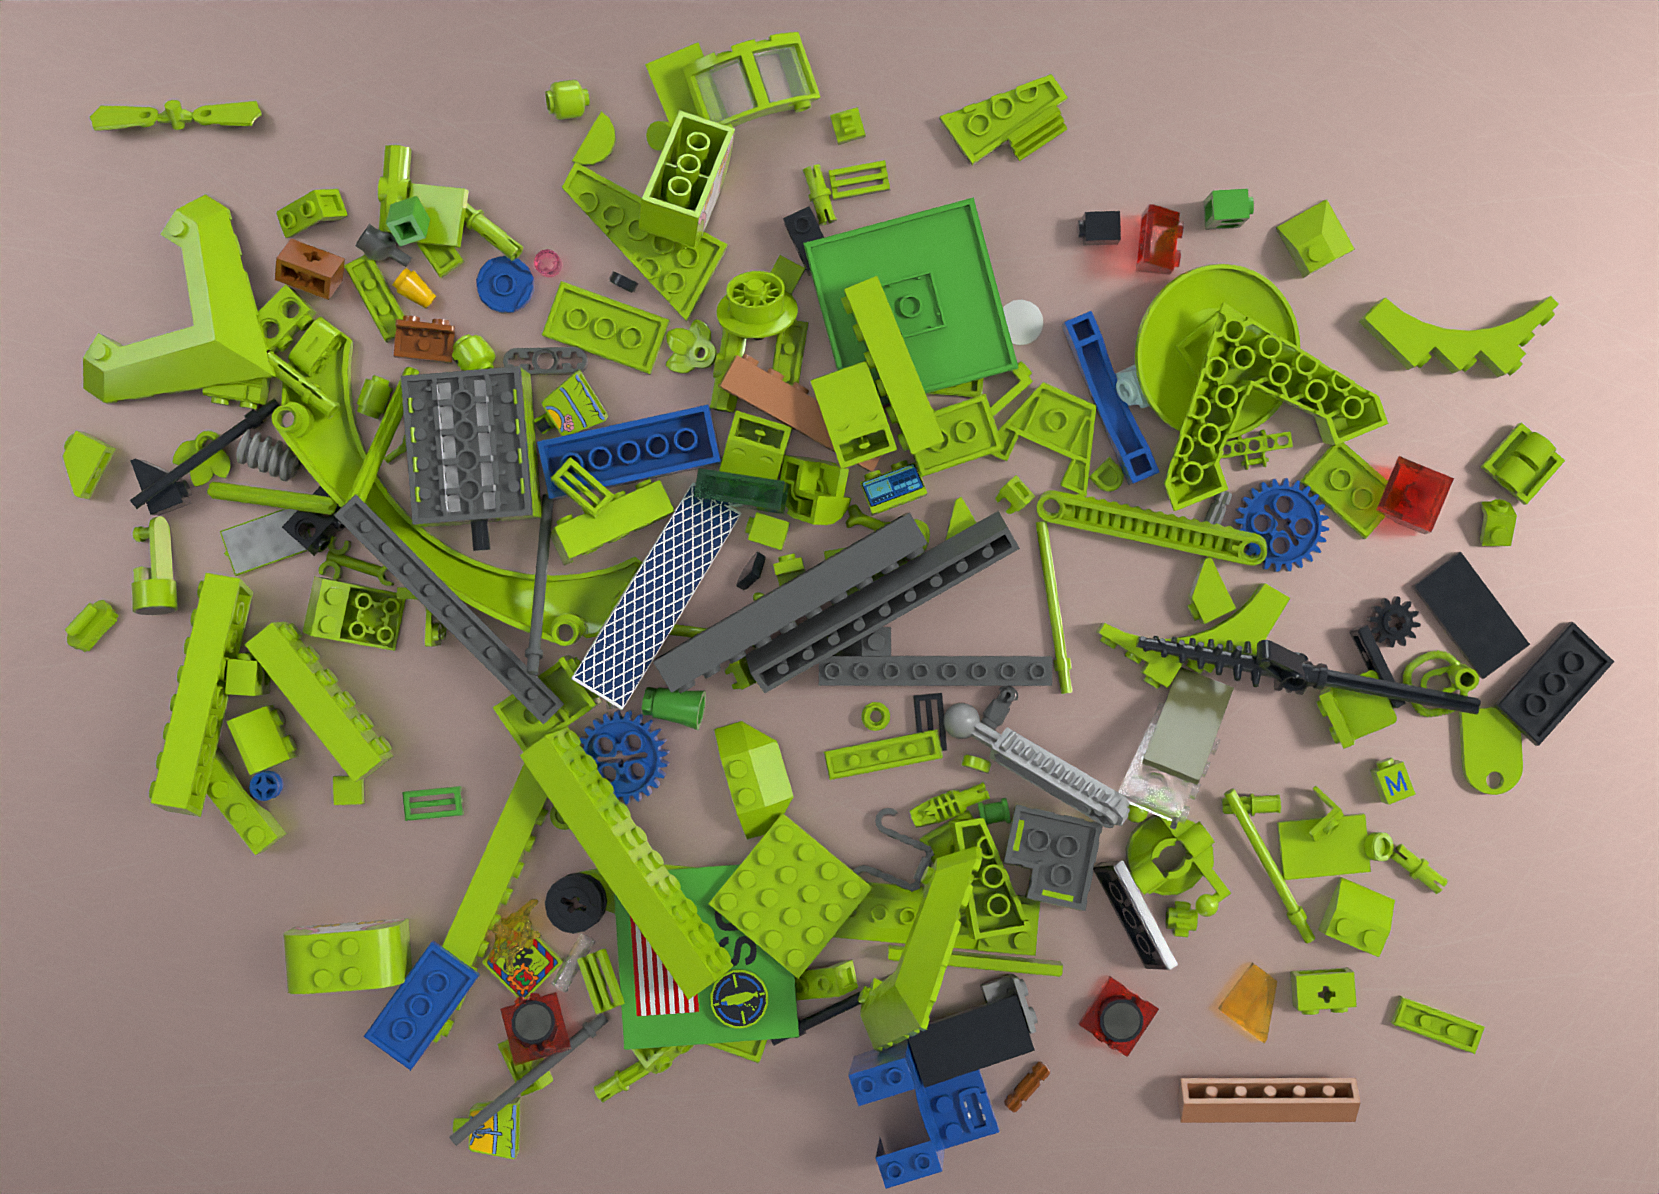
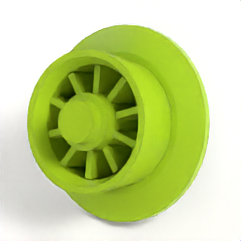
[716,271,798,341]

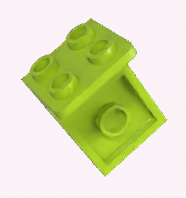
[492,655,602,752]

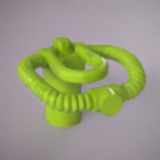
[1403,650,1479,717]

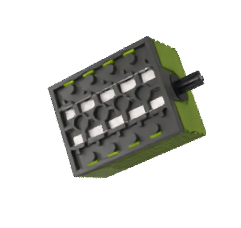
[401,366,541,551]

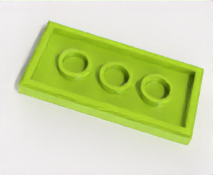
[542,281,670,375]

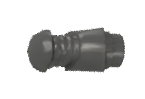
[980,686,1018,730]

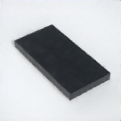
[1412,552,1530,679]
[1493,622,1615,746]
[1093,860,1178,970]
[908,994,1035,1088]

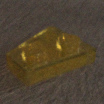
[1218,962,1278,1044]

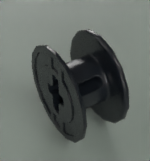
[545,872,608,934]

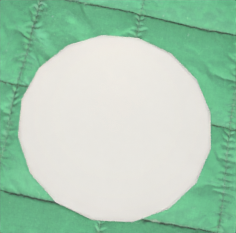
[1003,299,1043,345]

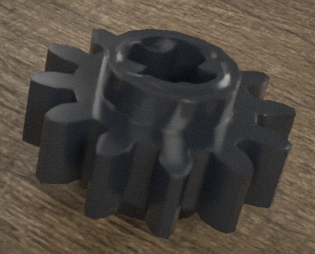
[1366,596,1421,648]

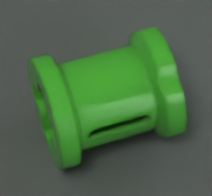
[978,798,1011,825]

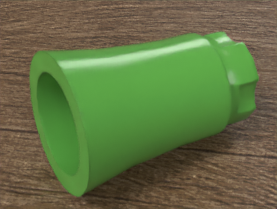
[642,687,706,730]

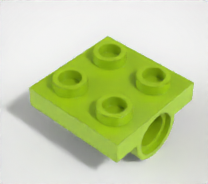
[1480,422,1565,505]

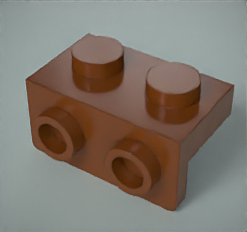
[393,315,455,363]

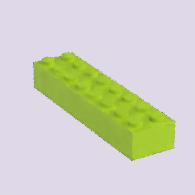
[149,573,253,817]

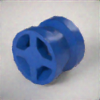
[249,770,284,801]

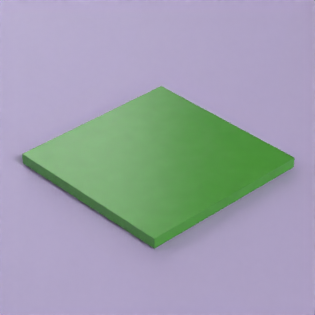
[803,197,1019,405]

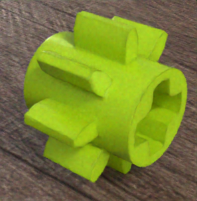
[1165,901,1198,938]

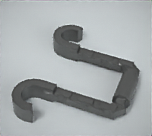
[854,808,934,892]

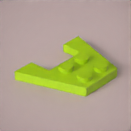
[991,382,1096,497]

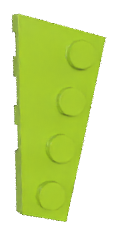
[939,74,1068,166]

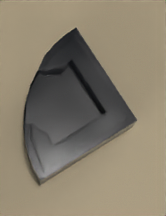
[736,551,766,591]

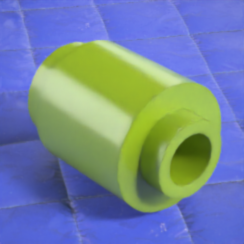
[356,375,393,420]

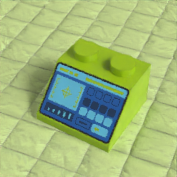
[860,459,928,516]

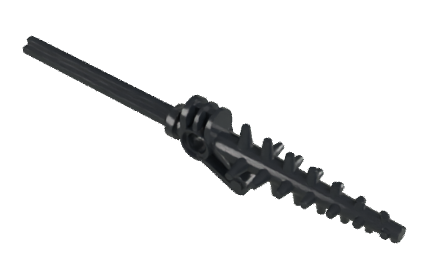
[1136,636,1481,715]

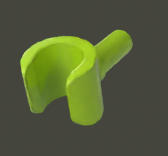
[384,435,407,463]

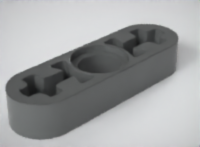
[503,347,588,375]

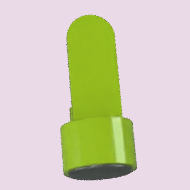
[131,516,178,615]

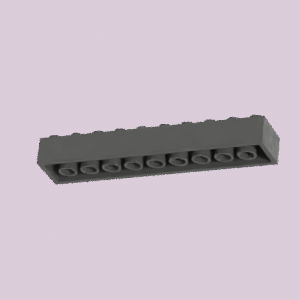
[654,513,928,694]

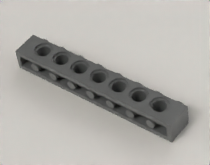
[819,655,1052,686]

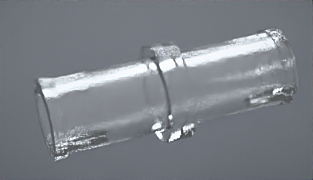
[551,933,596,992]

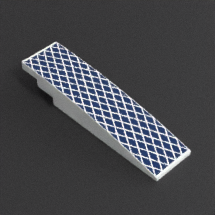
[571,483,742,710]

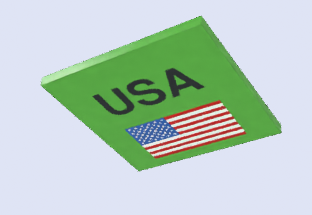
[614,864,799,1050]

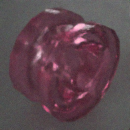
[534,249,562,278]

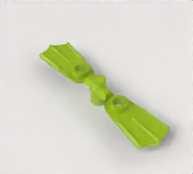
[89,100,262,131]

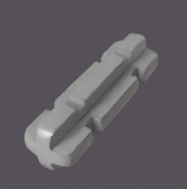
[1204,491,1232,525]

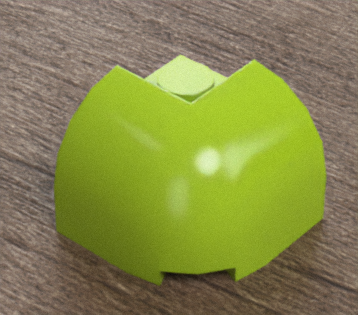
[779,455,852,525]

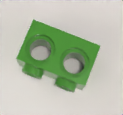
[1204,189,1254,230]

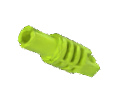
[910,782,990,828]

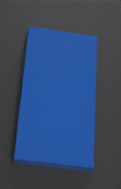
[363,940,480,1071]

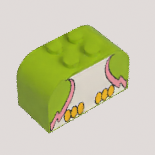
[639,110,735,249]
[283,918,412,994]

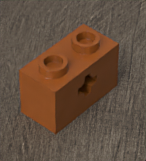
[275,239,345,300]

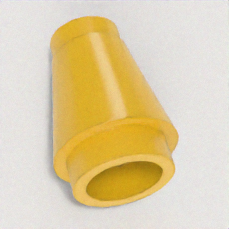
[392,268,437,309]

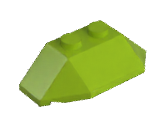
[714,721,794,840]

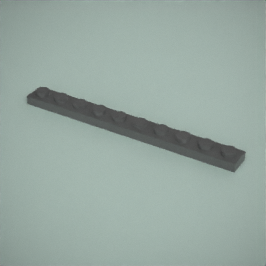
[334,494,564,725]

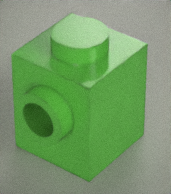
[386,196,430,247]

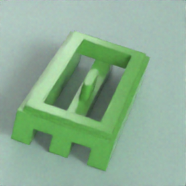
[402,786,464,821]

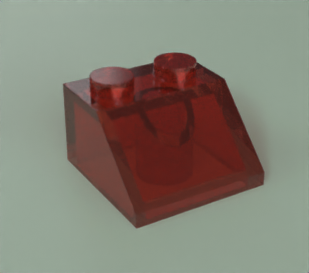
[1136,204,1184,275]
[1376,456,1454,535]

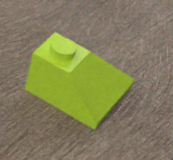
[1276,199,1355,278]

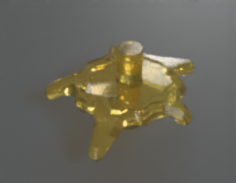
[488,899,542,974]

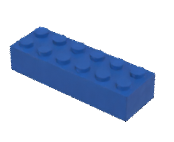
[537,405,722,500]

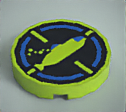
[710,969,769,1028]

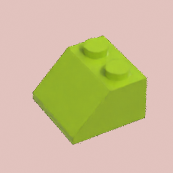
[226,705,297,775]
[1318,877,1395,957]

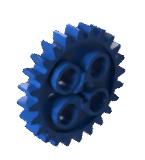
[1233,478,1329,572]
[579,710,670,804]

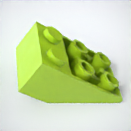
[810,361,897,469]
[713,410,793,512]
[303,576,406,651]

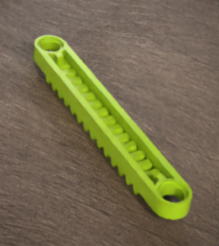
[1037,490,1267,566]

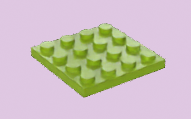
[709,813,873,979]

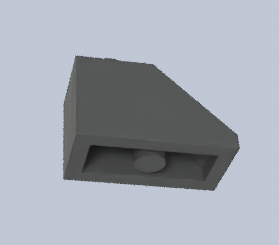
[833,627,891,656]

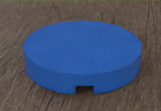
[476,256,535,314]

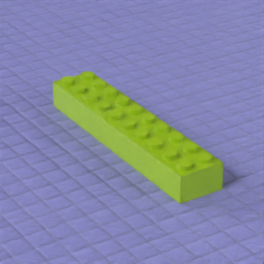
[519,727,733,1000]

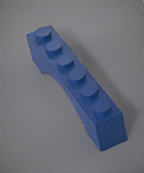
[1061,311,1160,485]

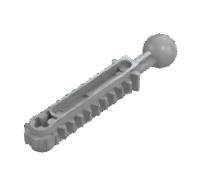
[943,703,1130,828]

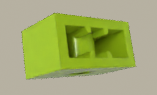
[1290,967,1357,1015]

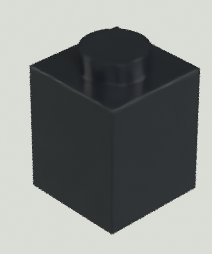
[1077,211,1121,246]

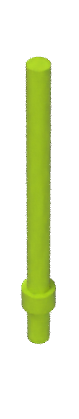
[1036,521,1072,694]
[1224,789,1315,943]

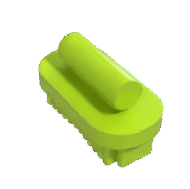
[65,600,118,652]

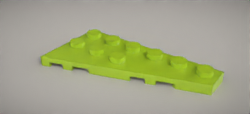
[562,162,728,322]

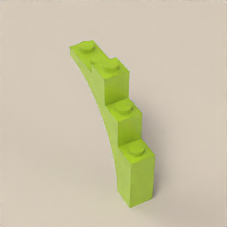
[1358,296,1559,377]
[1096,583,1290,689]

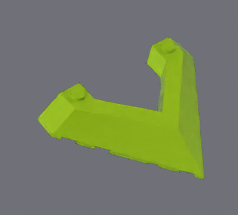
[83,194,276,404]
[1164,302,1389,511]
[858,846,982,1052]

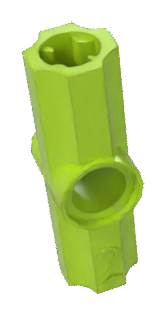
[378,145,412,234]
[710,328,747,413]

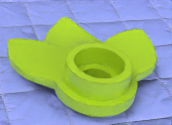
[666,319,717,374]
[172,431,231,487]

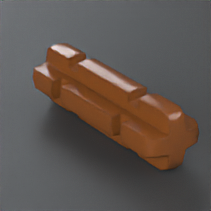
[1004,1062,1050,1113]

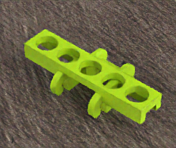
[1221,429,1293,470]

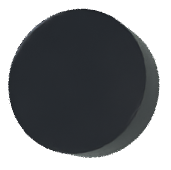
[608,271,639,293]

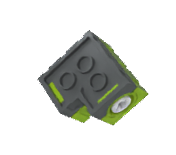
[1003,804,1103,911]

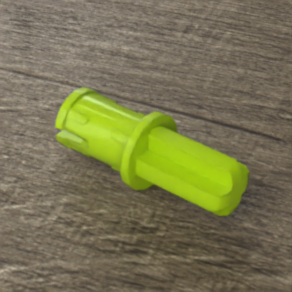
[1222,793,1281,816]
[594,1061,650,1103]

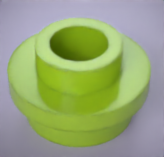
[861,702,890,731]

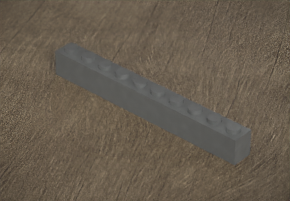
[745,511,1020,693]

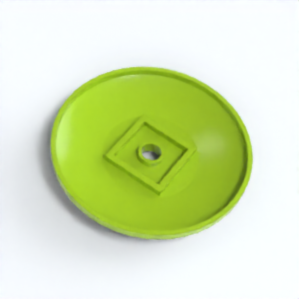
[1135,264,1300,439]

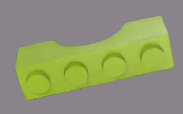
[206,746,287,855]

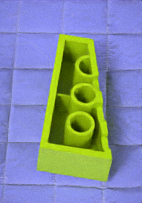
[551,479,675,566]
[950,818,1032,940]

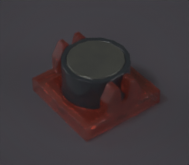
[1078,976,1159,1057]
[500,992,572,1066]

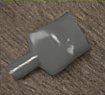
[355,224,412,267]

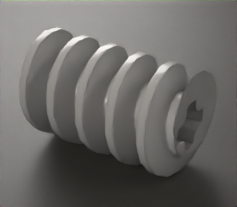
[236,429,301,482]

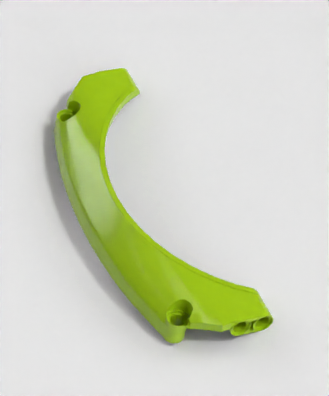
[272,317,642,646]

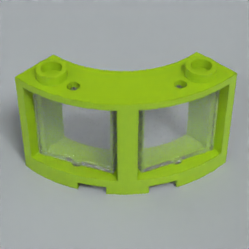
[682,32,821,128]

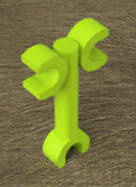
[318,536,394,586]

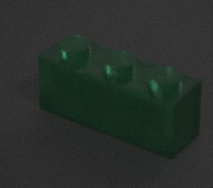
[694,468,789,514]

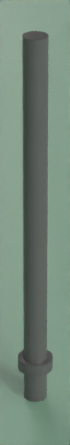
[525,494,554,675]
[449,1013,609,1146]

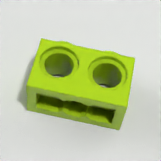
[257,284,317,353]
[225,652,271,696]

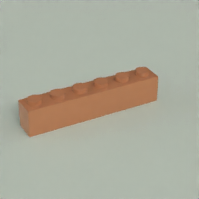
[718,354,882,472]
[1177,1078,1361,1123]

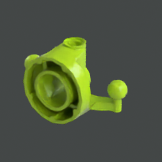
[1126,791,1231,917]

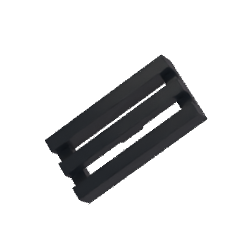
[913,693,947,751]

